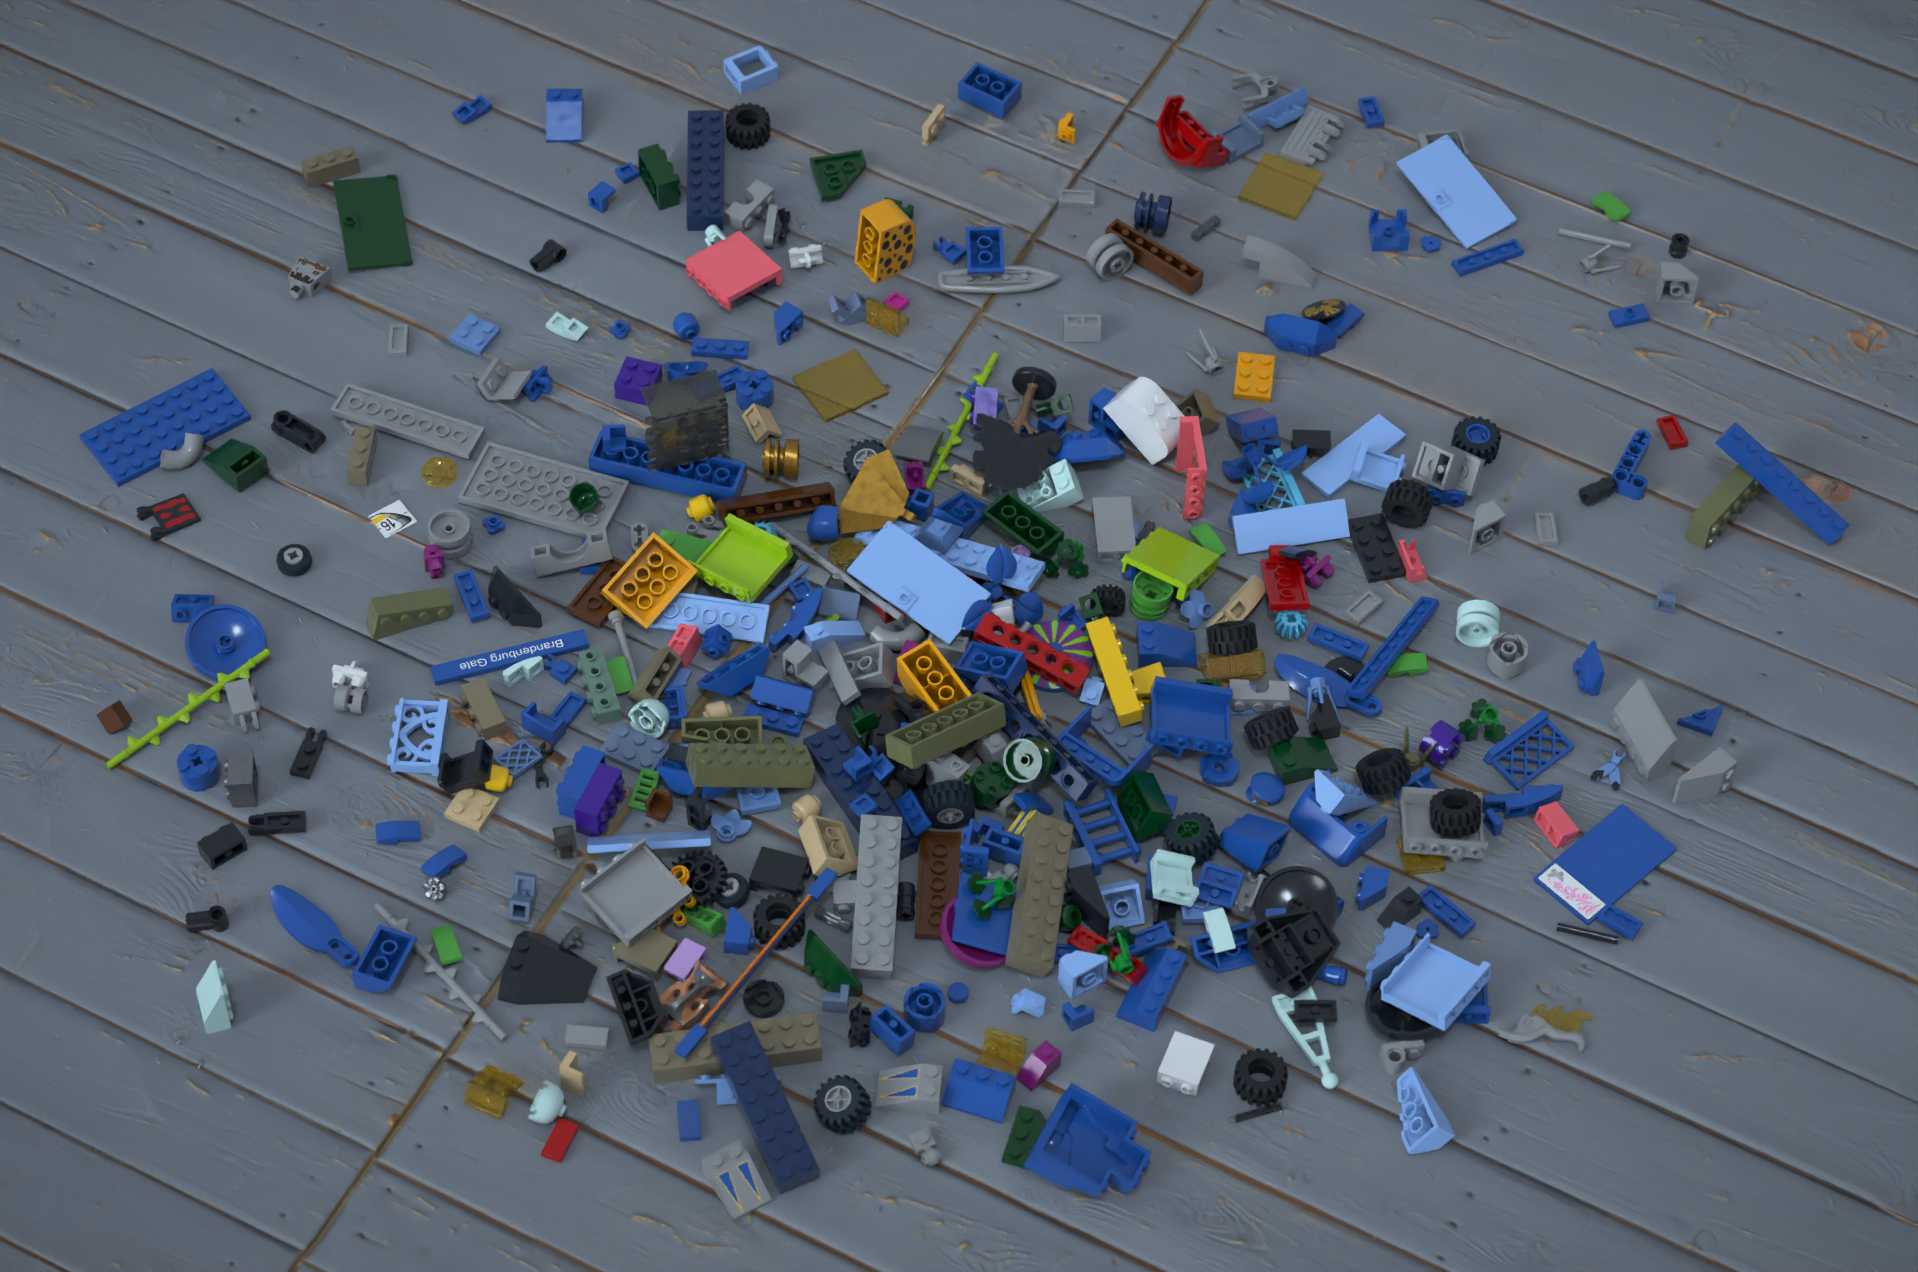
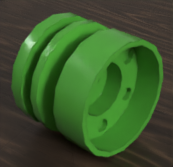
[1129,571,1174,621]

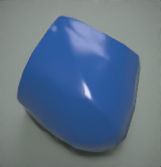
[807,505,840,542]

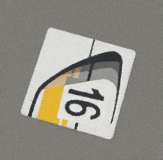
[368,500,417,538]

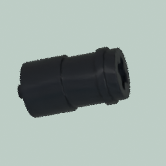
[1579,477,1616,506]
[896,882,915,921]

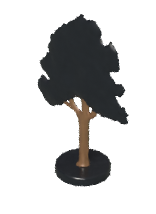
[972,367,1063,493]

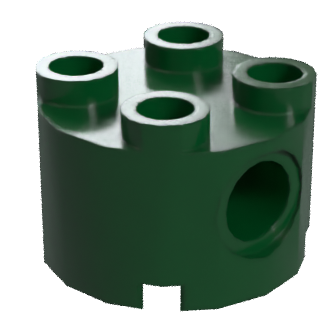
[969,761,1014,809]

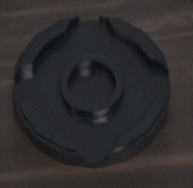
[743,979,784,1018]

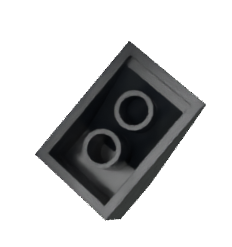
[1064,867,1110,940]

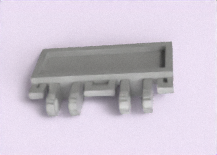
[1280,106,1345,166]

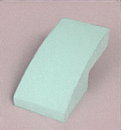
[546,312,588,341]
[503,656,544,688]
[1202,908,1236,953]

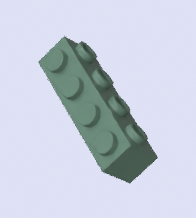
[576,647,622,726]

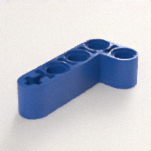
[1612,429,1651,500]

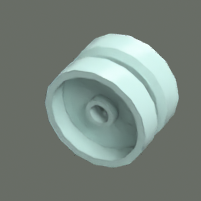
[1456,600,1500,648]

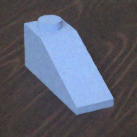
[804,621,866,655]

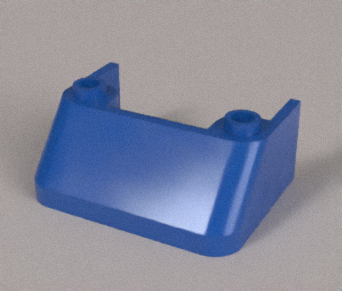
[1057,705,1153,787]
[1288,769,1388,867]

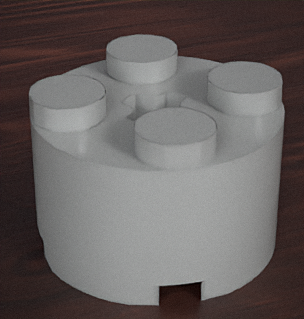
[1486,632,1528,680]

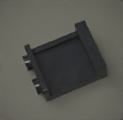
[437,739,493,795]
[749,846,812,899]

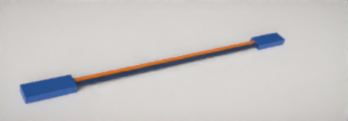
[674,867,838,1060]

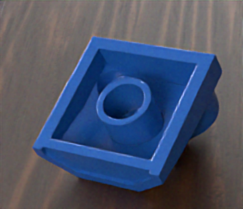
[1573,640,1605,696]

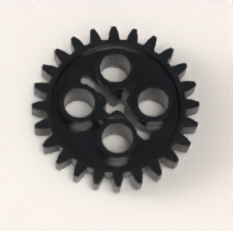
[668,850,729,911]

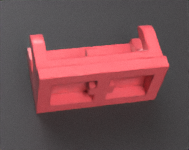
[1398,539,1427,583]
[667,623,702,669]
[1533,801,1580,849]

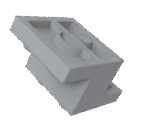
[1412,441,1485,496]

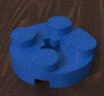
[1199,752,1240,787]

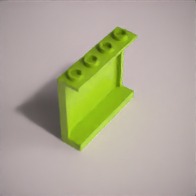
[688,513,793,604]
[1121,527,1220,601]

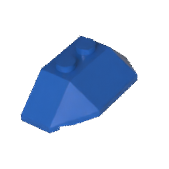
[1264,313,1338,357]
[1049,428,1126,464]
[696,643,771,696]
[657,758,734,800]
[1190,919,1260,973]

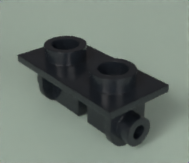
[848,1002,871,1048]

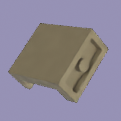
[612,929,678,983]

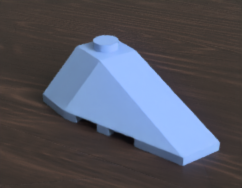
[1315,769,1378,815]
[1397,1066,1455,1155]

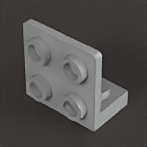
[476,358,532,400]

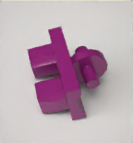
[903,461,926,495]
[423,544,444,579]
[1301,554,1335,589]

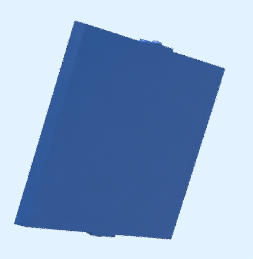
[951,871,1016,955]

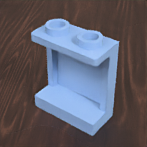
[1349,440,1406,492]

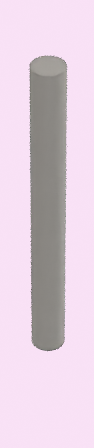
[1559,227,1631,250]

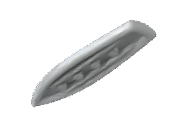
[937,265,1061,293]

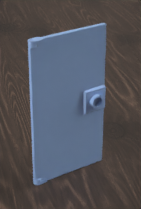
[1396,134,1518,250]
[847,521,992,645]

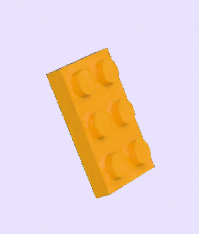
[1233,352,1275,403]

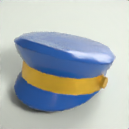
[1246,772,1285,806]

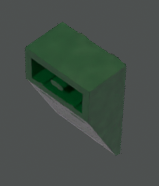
[202,438,269,492]

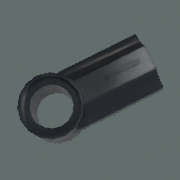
[529,239,567,273]
[186,905,229,932]

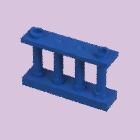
[1063,788,1141,876]

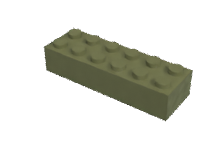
[1685,464,1764,551]
[885,692,1006,769]
[685,742,815,788]

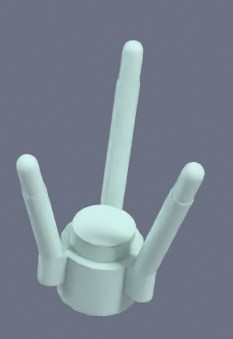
[705,225,726,247]

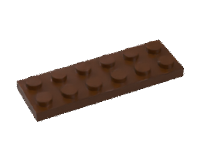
[915,831,961,939]

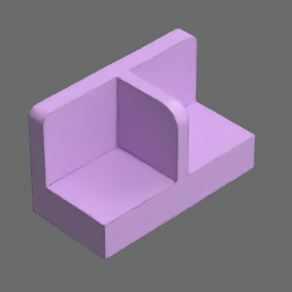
[664,938,707,982]

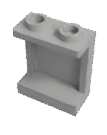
[926,752,970,786]

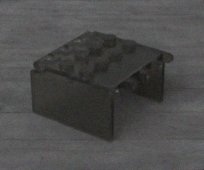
[641,370,729,472]

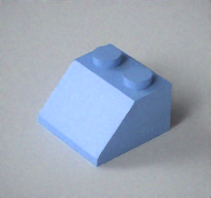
[1099,879,1145,931]
[1058,950,1108,1000]

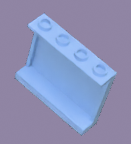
[1380,933,1491,1031]

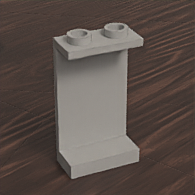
[1091,496,1136,564]

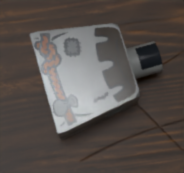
[288,255,332,299]

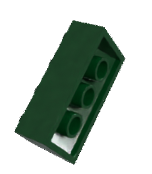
[981,491,1064,557]

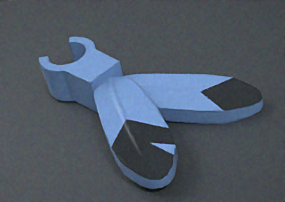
[1590,749,1625,792]

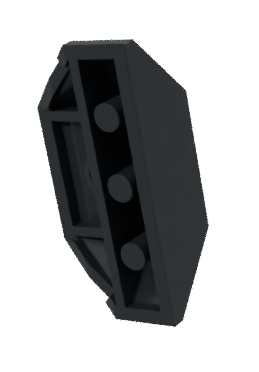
[488,565,542,628]
[606,969,666,1046]

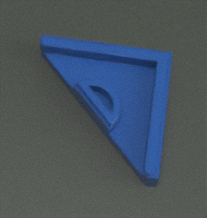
[1677,704,1724,736]

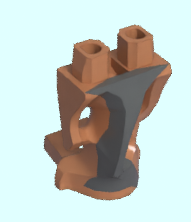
[659,960,730,1032]

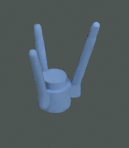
[1306,677,1341,722]

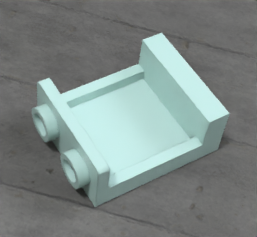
[1150,849,1199,907]

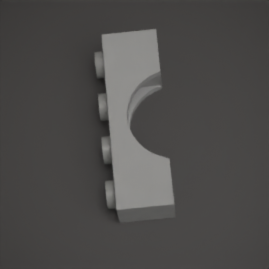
[530,530,613,577]

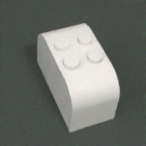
[1103,377,1185,465]

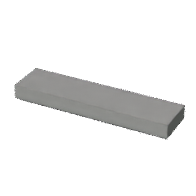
[818,639,862,705]

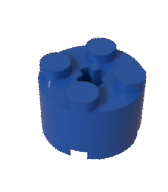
[736,369,774,410]
[177,744,220,792]
[904,983,946,1033]

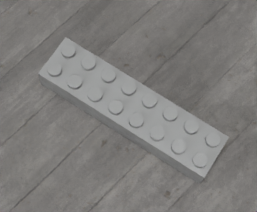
[851,814,902,980]

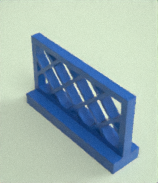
[1483,709,1575,791]

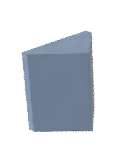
[818,584,864,621]

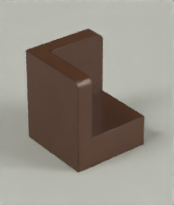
[96,700,132,734]
[645,788,673,823]

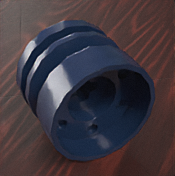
[1134,192,1172,234]

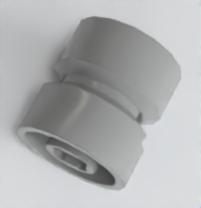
[334,685,368,715]

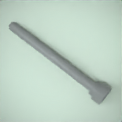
[608,610,638,686]

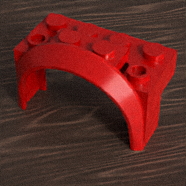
[1156,95,1229,169]

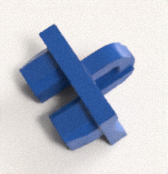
[521,365,553,402]

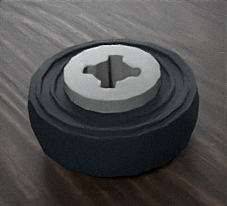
[276,544,312,576]
[714,873,750,909]

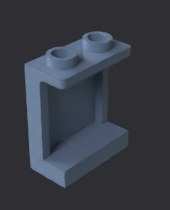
[1209,113,1264,164]

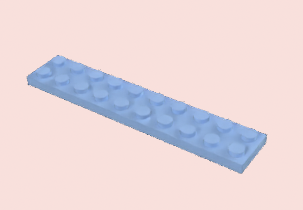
[854,520,1045,592]

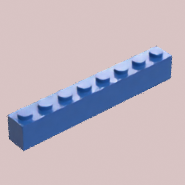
[1715,422,1850,545]

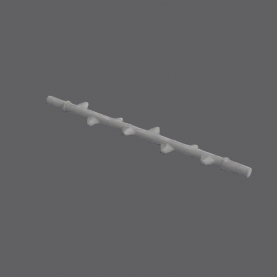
[771,522,904,621]
[374,902,509,1042]

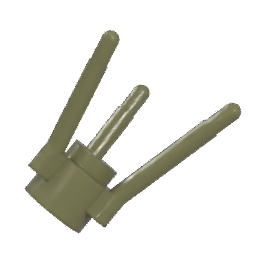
[1404,726,1435,772]

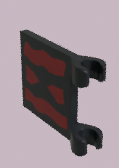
[137,493,201,541]

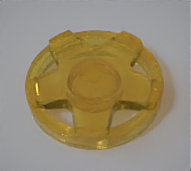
[421,457,458,488]
[828,538,864,567]

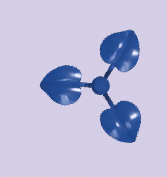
[1223,443,1308,504]
[961,544,1043,632]

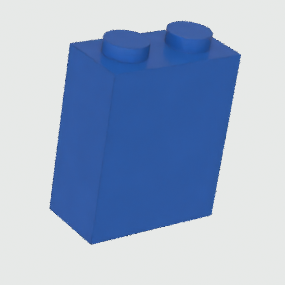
[1226,407,1279,443]

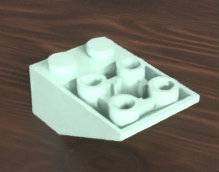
[1017,459,1084,512]
[196,960,234,1034]

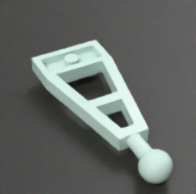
[1271,986,1338,1089]

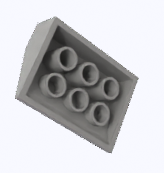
[1610,679,1677,782]

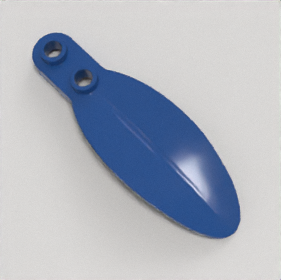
[1274,654,1382,717]
[270,885,360,968]

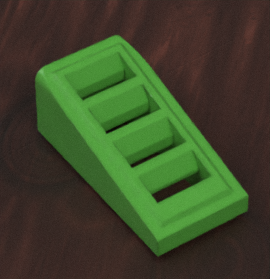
[628,768,661,812]
[680,905,726,937]

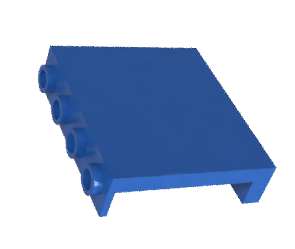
[1151,676,1234,756]

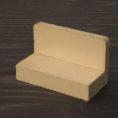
[741,403,782,444]
[950,464,989,497]
[559,1050,586,1098]

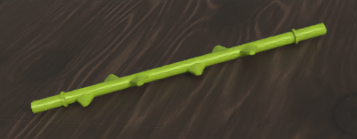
[925,353,999,491]
[105,648,271,770]

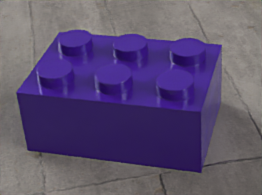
[574,763,625,837]

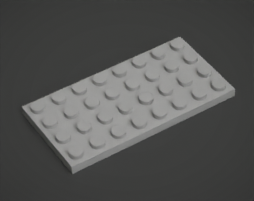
[458,441,630,538]

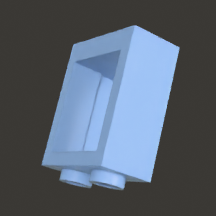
[723,45,779,94]

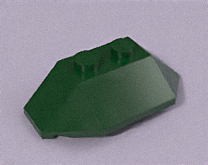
[803,929,863,997]

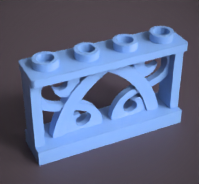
[387,698,450,776]

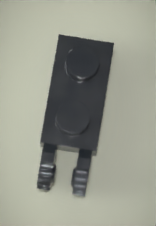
[290,727,327,779]
[248,811,306,836]

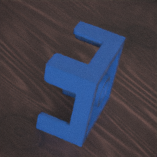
[1368,209,1410,251]

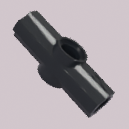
[894,691,932,723]

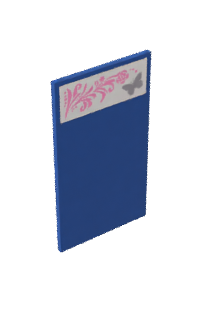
[1533,804,1677,926]

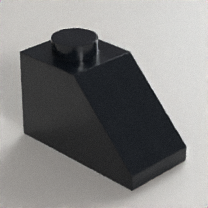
[1309,694,1341,740]
[1377,886,1423,929]

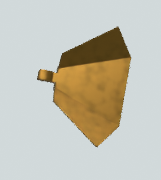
[839,449,917,534]

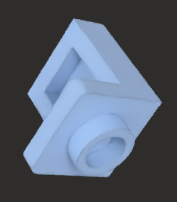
[1079,676,1106,706]
[1011,988,1046,1018]

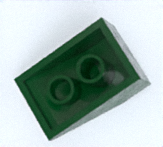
[1267,736,1338,785]

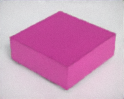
[884,291,909,314]

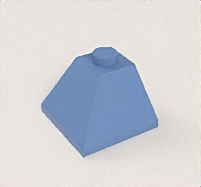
[913,516,964,553]

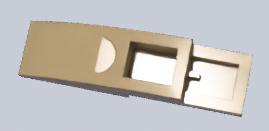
[1206,574,1266,627]

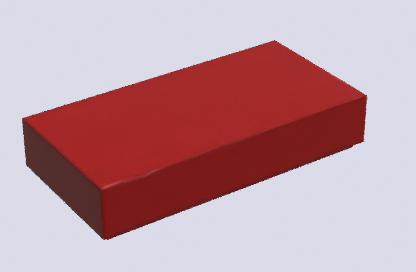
[1656,415,1689,450]
[541,1118,579,1163]

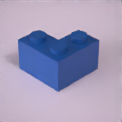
[1088,387,1126,441]

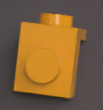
[1058,112,1076,144]

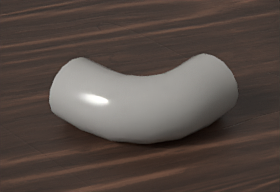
[160,433,204,469]
[870,623,925,651]

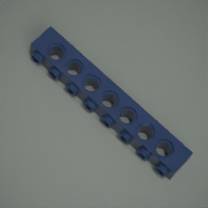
[970,674,1099,801]

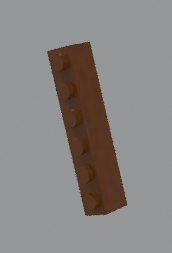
[1105,218,1204,296]
[717,482,836,525]

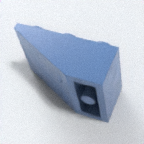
[1364,921,1417,992]

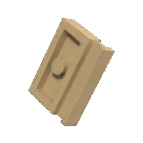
[922,103,946,146]

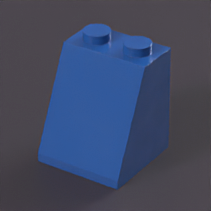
[1219,813,1291,874]

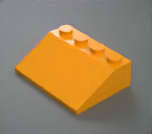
[601,532,698,629]

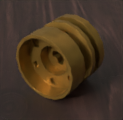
[762,438,799,479]

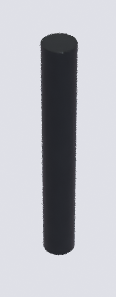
[1556,923,1619,944]

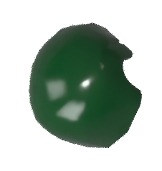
[569,482,600,514]

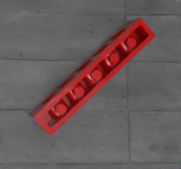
[973,612,1090,695]

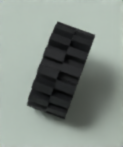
[1090,584,1126,618]

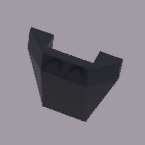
[1247,908,1341,999]
[497,930,597,1005]

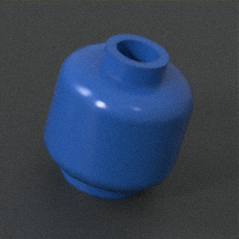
[673,312,700,340]

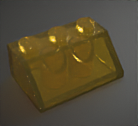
[1198,647,1267,684]

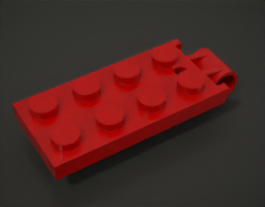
[1260,545,1310,611]

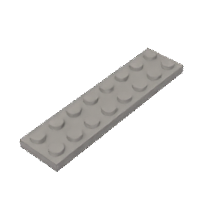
[330,383,485,459]

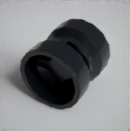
[1669,233,1690,259]

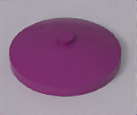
[940,897,1006,969]

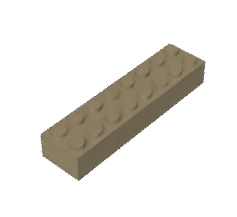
[1005,812,1073,978]
[648,1012,822,1084]

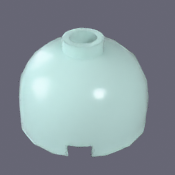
[629,698,669,739]
[527,1079,567,1124]

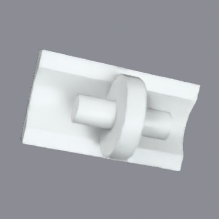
[788,244,823,269]
[332,661,369,690]

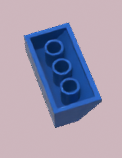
[1116,947,1187,1032]

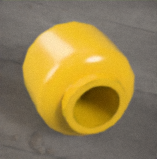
[686,494,716,522]
[483,765,513,793]

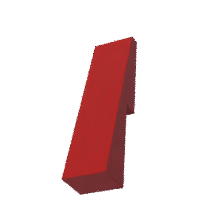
[1066,925,1148,986]

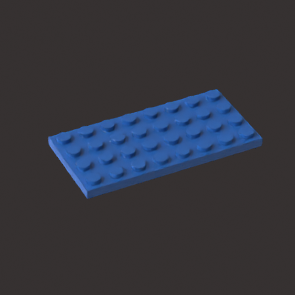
[79,368,251,487]

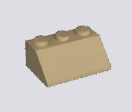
[798,814,858,876]

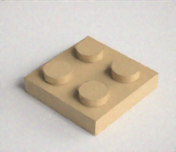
[444,787,500,833]

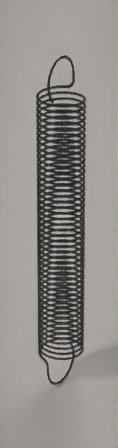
[1232,1102,1288,1123]

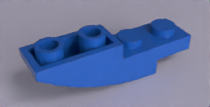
[768,587,822,654]
[1482,784,1563,819]

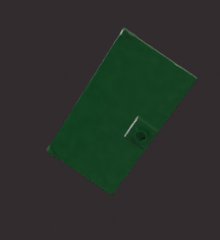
[333,174,413,271]

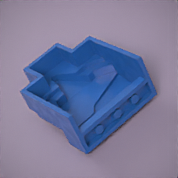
[1023,1082,1151,1198]

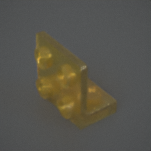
[866,297,909,337]
[976,1026,1027,1077]
[463,1065,524,1119]

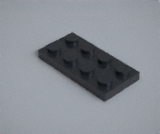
[1348,513,1406,583]

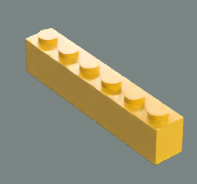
[1085,617,1145,727]

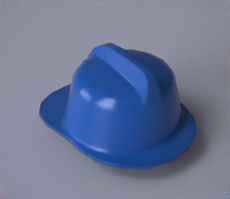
[663,361,708,386]

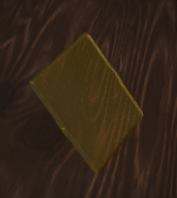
[1237,152,1323,220]
[792,349,890,422]

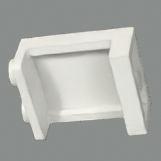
[1157,1031,1215,1096]

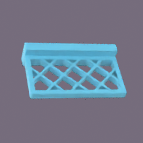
[1241,447,1305,512]

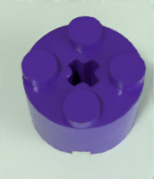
[1419,720,1466,768]

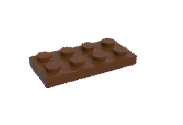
[567,556,626,628]

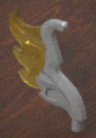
[1498,1004,1592,1054]

